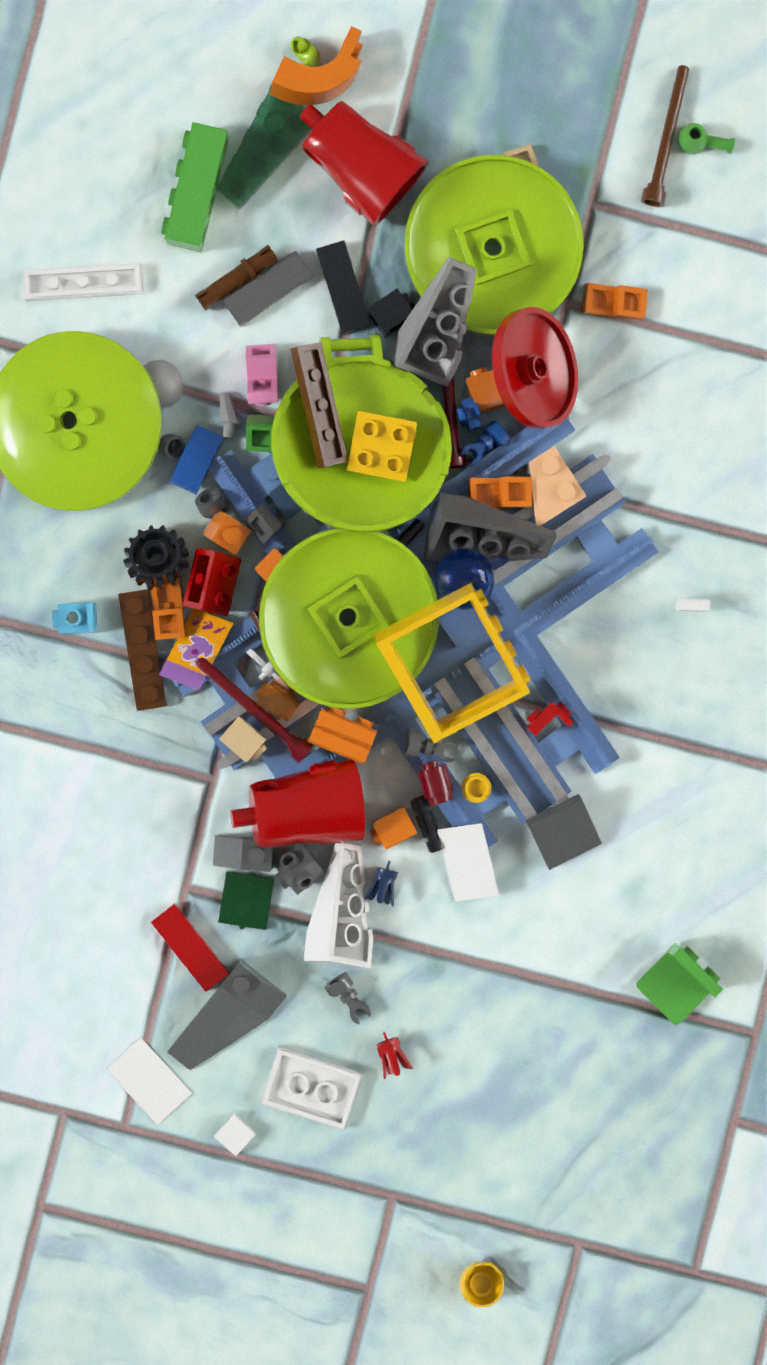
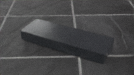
[316,240,370,335]

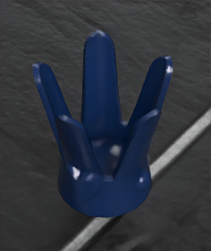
[364,860,399,907]

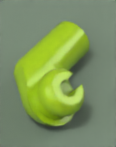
[290,36,320,67]

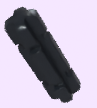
[410,795,442,853]

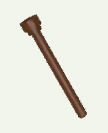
[641,65,689,207]

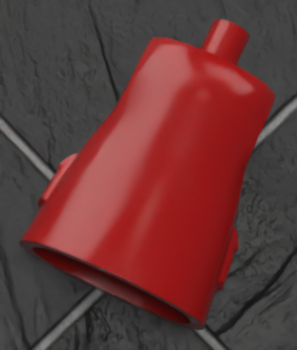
[299,101,429,227]
[230,759,365,847]

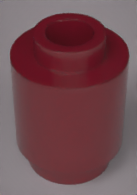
[417,760,454,806]

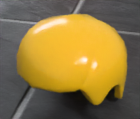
[459,1261,504,1308]

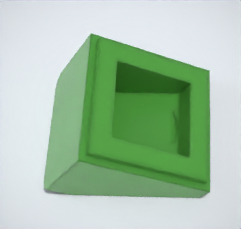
[246,415,275,452]

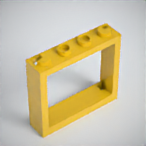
[375,583,531,743]

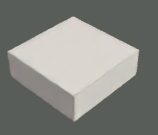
[676,598,710,612]
[214,1112,256,1156]

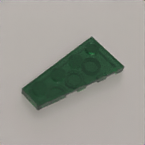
[217,84,312,210]

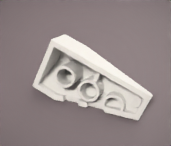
[304,842,373,969]

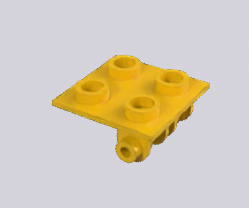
[347,411,417,482]

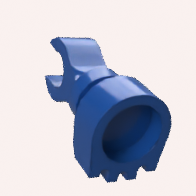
[459,421,510,467]

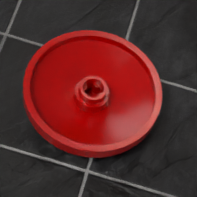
[492,307,578,429]

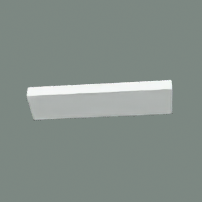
[22,263,144,301]

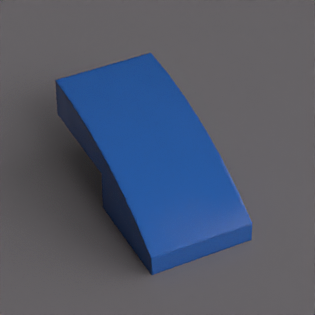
[170,425,224,495]

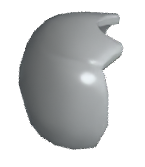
[144,360,184,408]

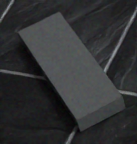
[223,251,313,327]

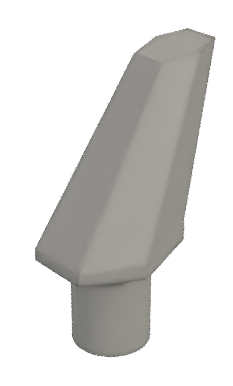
[219,392,242,439]

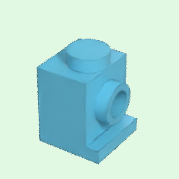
[52,602,98,634]

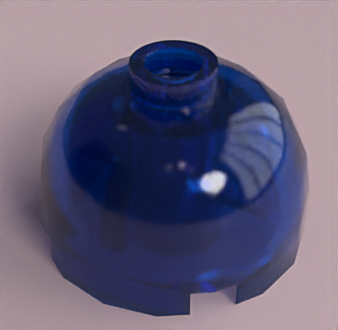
[435,548,495,610]

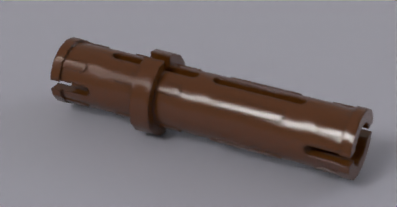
[195,245,279,311]

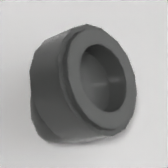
[195,488,228,519]

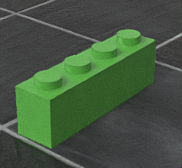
[161,122,229,253]

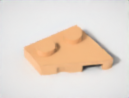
[528,446,586,526]

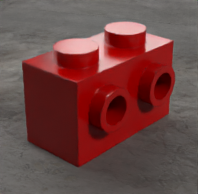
[183,548,242,617]

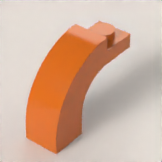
[269,26,363,105]

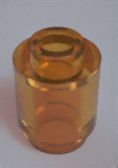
[255,679,301,722]

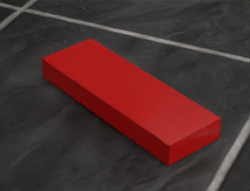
[151,903,230,992]

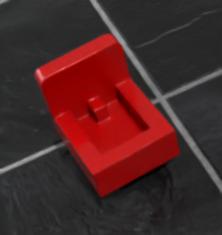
[525,701,574,736]

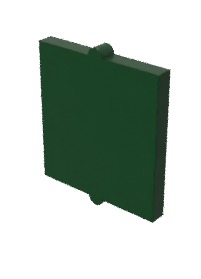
[218,871,275,930]

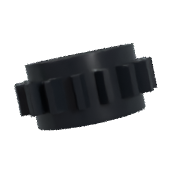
[123,525,190,590]

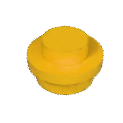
[461,773,491,803]

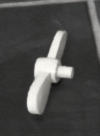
[246,649,290,691]

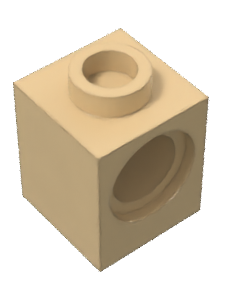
[219,716,267,763]

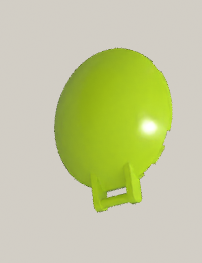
[271,334,452,532]

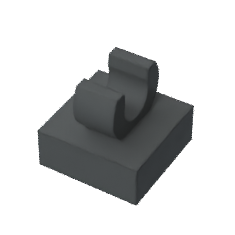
[245,503,286,544]

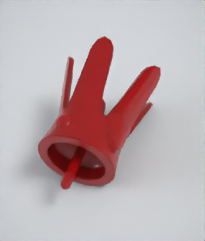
[376,1032,413,1079]

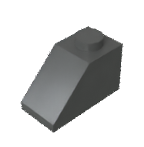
[213,835,274,872]

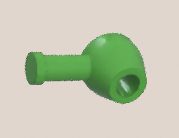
[678,123,735,154]

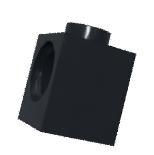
[368,288,415,338]

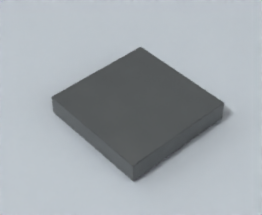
[526,794,602,870]

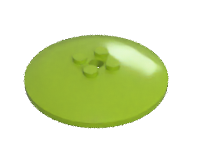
[404,155,584,335]
[0,331,162,511]
[259,528,439,709]

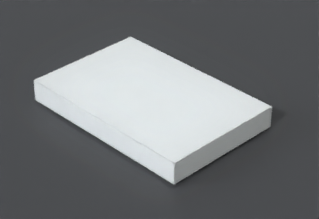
[260,1046,363,1131]

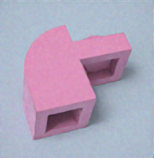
[246,344,279,406]

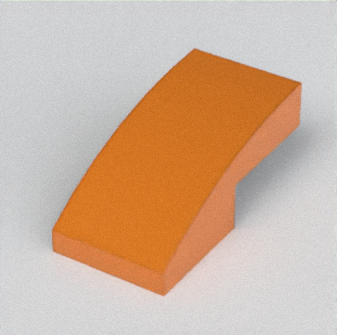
[581,283,648,320]
[468,477,532,508]
[151,577,186,640]

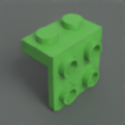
[636,943,723,1025]

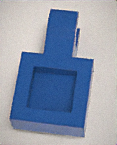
[457,397,482,433]

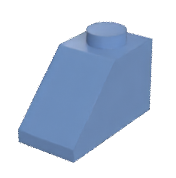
[251,453,303,520]

